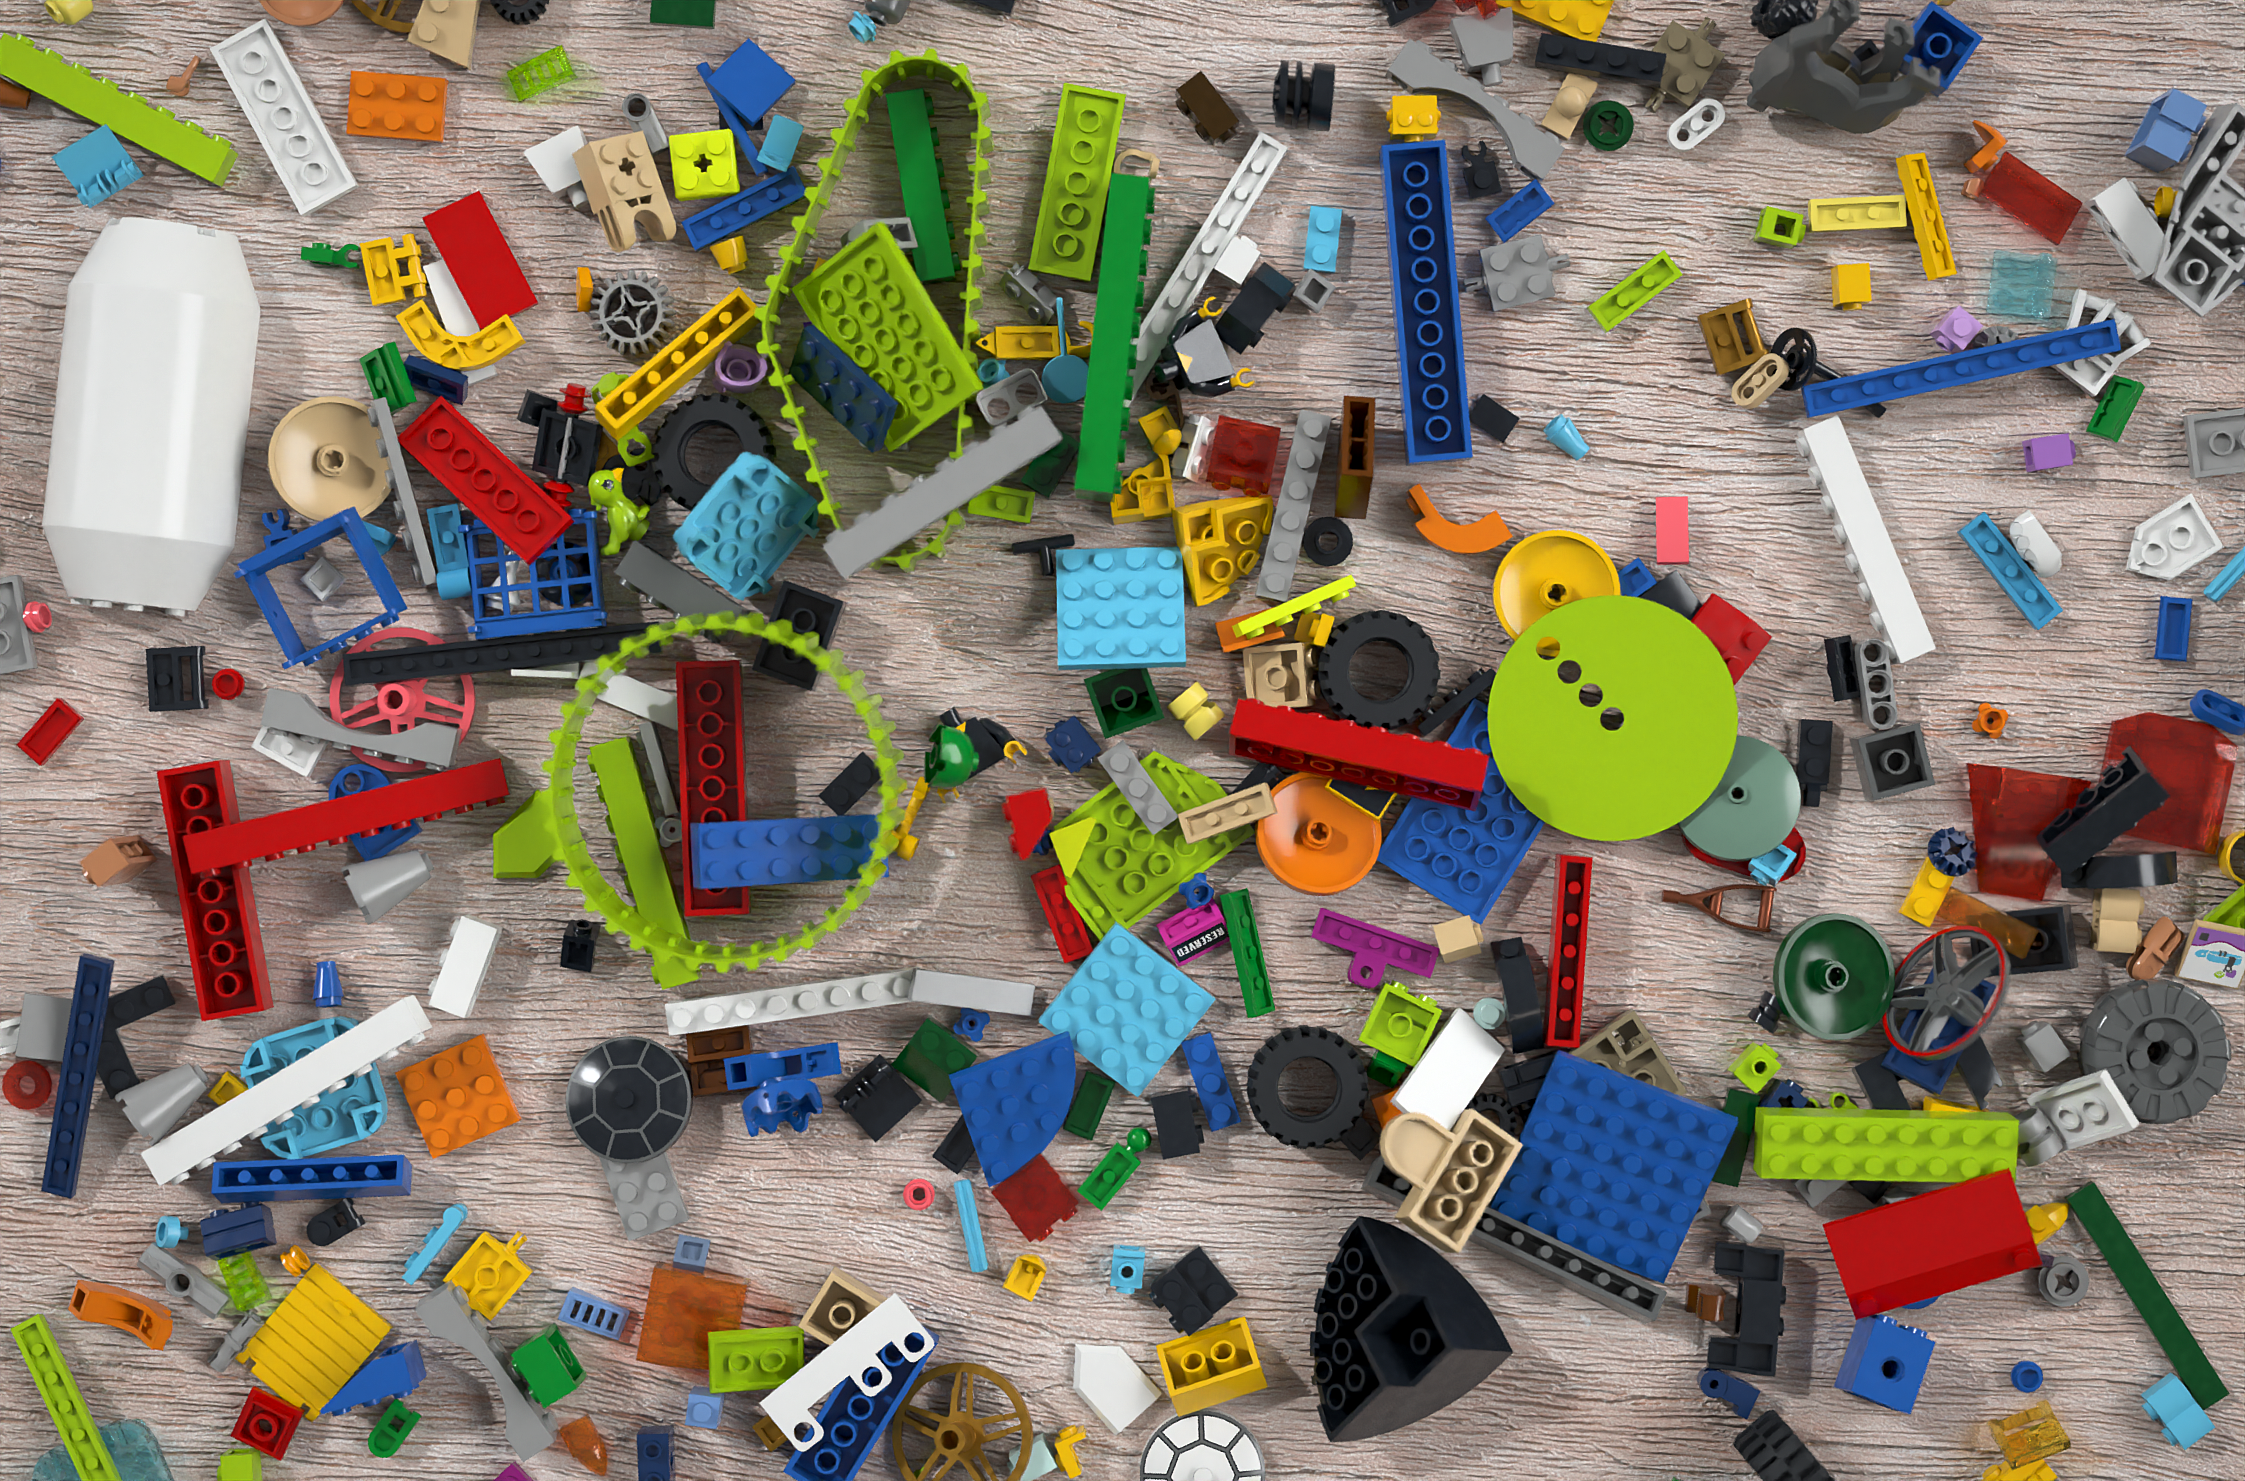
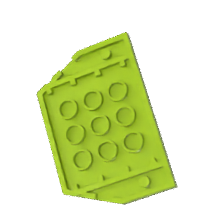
[1054,751,1255,941]

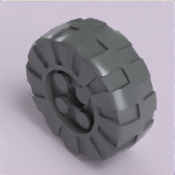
[2077,978,2232,1124]

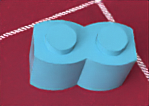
[2140,1372,2215,1450]

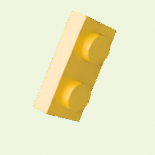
[1898,857,1955,927]

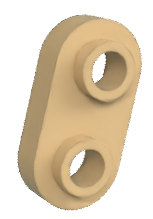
[1731,353,1789,409]

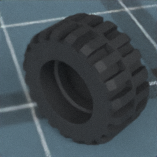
[651,393,777,511]
[1317,610,1441,730]
[1246,1025,1369,1150]
[1733,1410,1835,1481]

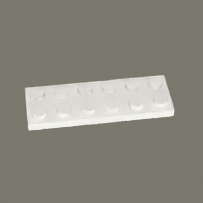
[210,18,359,217]

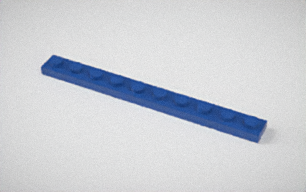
[1801,319,2121,418]

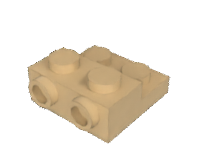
[1242,642,1320,707]

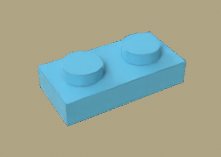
[1303,206,1342,274]

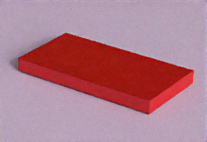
[422,191,538,330]

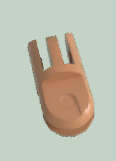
[2126,916,2186,980]

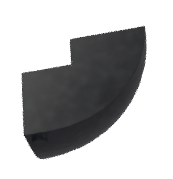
[1310,1216,1513,1443]

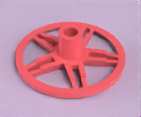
[329,628,476,772]

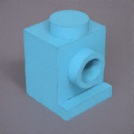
[1110,1244,1145,1294]

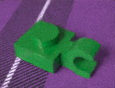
[300,243,361,270]

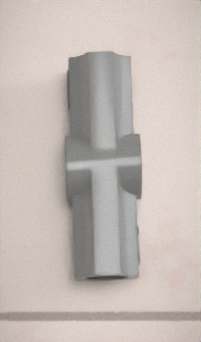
[137,1242,232,1320]

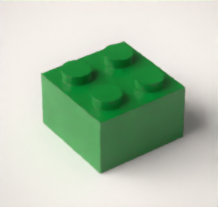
[511,1323,587,1409]

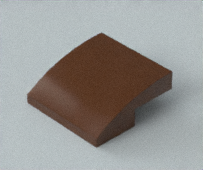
[686,1025,757,1098]

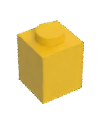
[1831,263,1872,312]

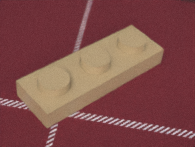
[1178,783,1278,845]

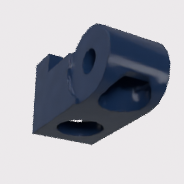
[1697,1367,1760,1420]

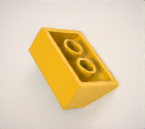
[1156,1316,1268,1417]

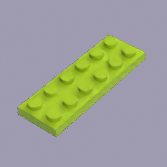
[1028,83,1126,283]

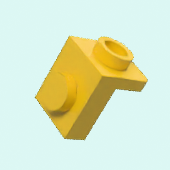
[1054,1425,1086,1479]

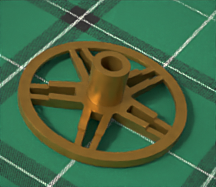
[892,1362,1033,1481]

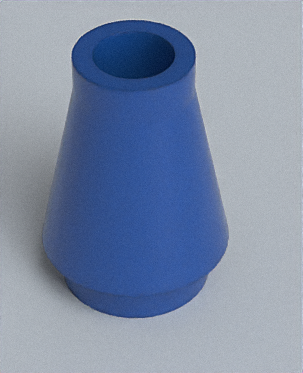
[312,961,344,1008]

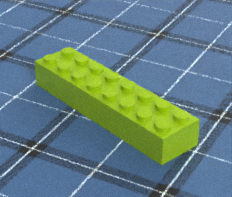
[1753,1107,2019,1183]

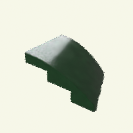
[649,0,718,30]

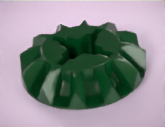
[1583,100,1634,151]

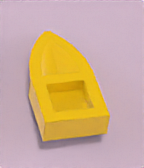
[2025,1202,2069,1246]

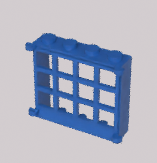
[458,509,608,640]

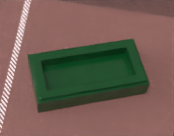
[1063,1070,1116,1141]

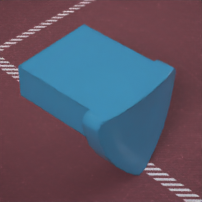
[362,521,398,557]

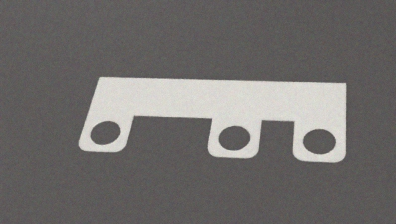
[760,1293,934,1452]

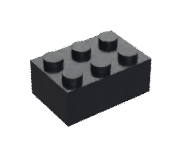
[752,580,847,692]

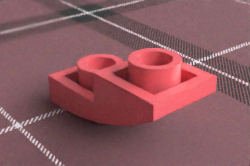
[1656,496,1689,565]

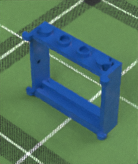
[233,506,408,670]

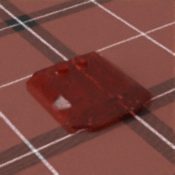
[2098,712,2239,855]

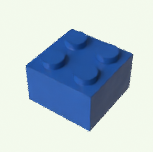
[1899,1,1983,97]

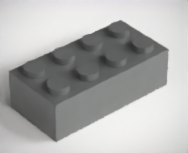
[614,540,750,645]

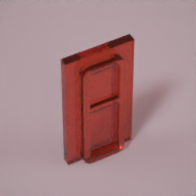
[1980,151,2083,246]

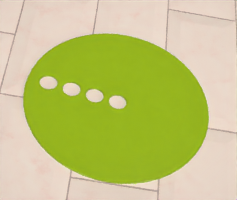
[1488,595,1738,841]

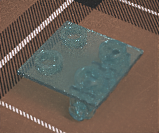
[1986,250,2058,321]

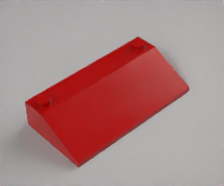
[1823,1168,2043,1320]

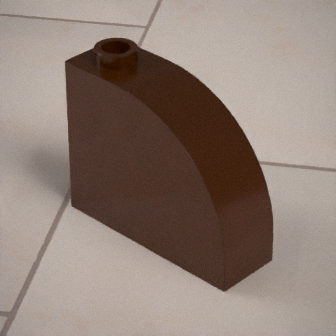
[1334,396,1376,520]

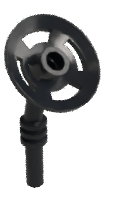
[1770,327,1886,419]

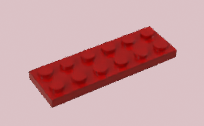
[397,396,574,566]

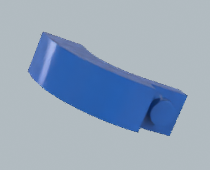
[724,1042,842,1091]

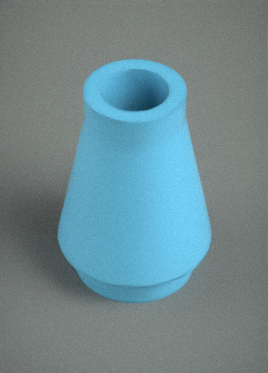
[1543,414,1590,461]

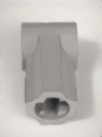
[622,93,670,157]

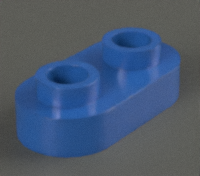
[2190,689,2245,736]

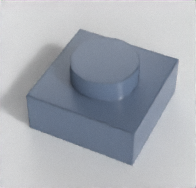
[672,1234,710,1273]

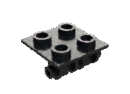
[833,1054,922,1143]

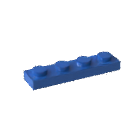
[681,166,806,252]

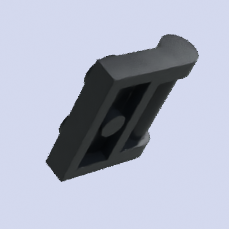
[146,646,209,712]

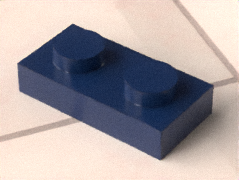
[404,355,468,405]

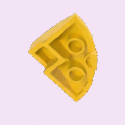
[1171,495,1273,607]

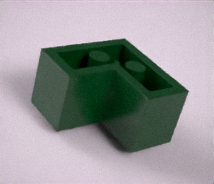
[1021,428,1080,500]

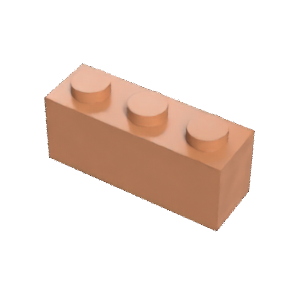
[79,835,158,888]

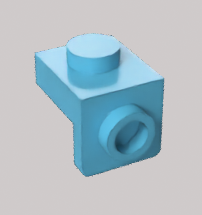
[1748,844,1797,887]

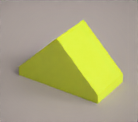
[1049,816,1097,878]

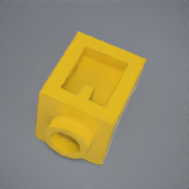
[1294,611,1335,649]

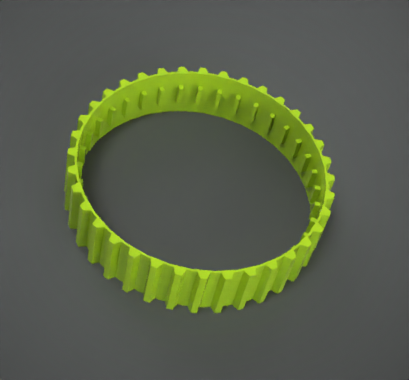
[540,611,907,973]

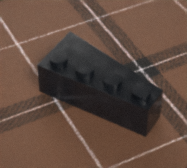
[2035,745,2171,876]

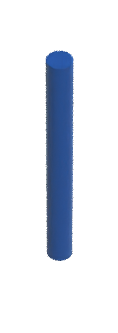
[696,62,768,177]

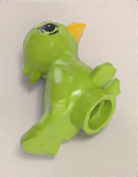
[588,468,650,556]

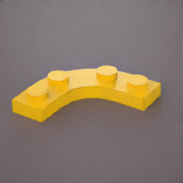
[395,299,526,371]

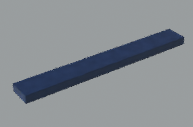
[41,953,115,1199]

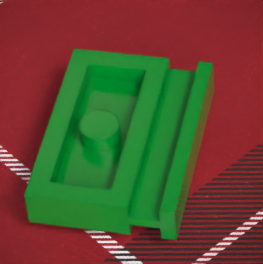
[359,342,417,416]

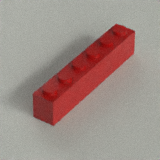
[1543,854,1593,1048]

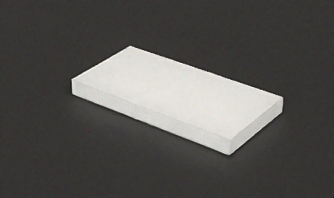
[1390,1008,1505,1131]

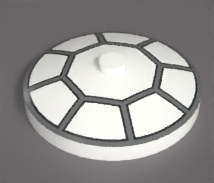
[1140,1408,1265,1481]

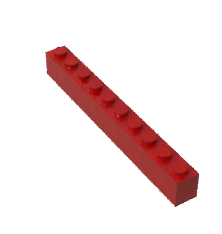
[182,758,510,878]

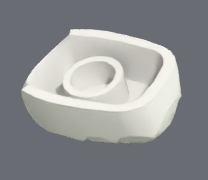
[2010,509,2062,578]

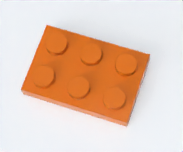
[346,71,448,143]

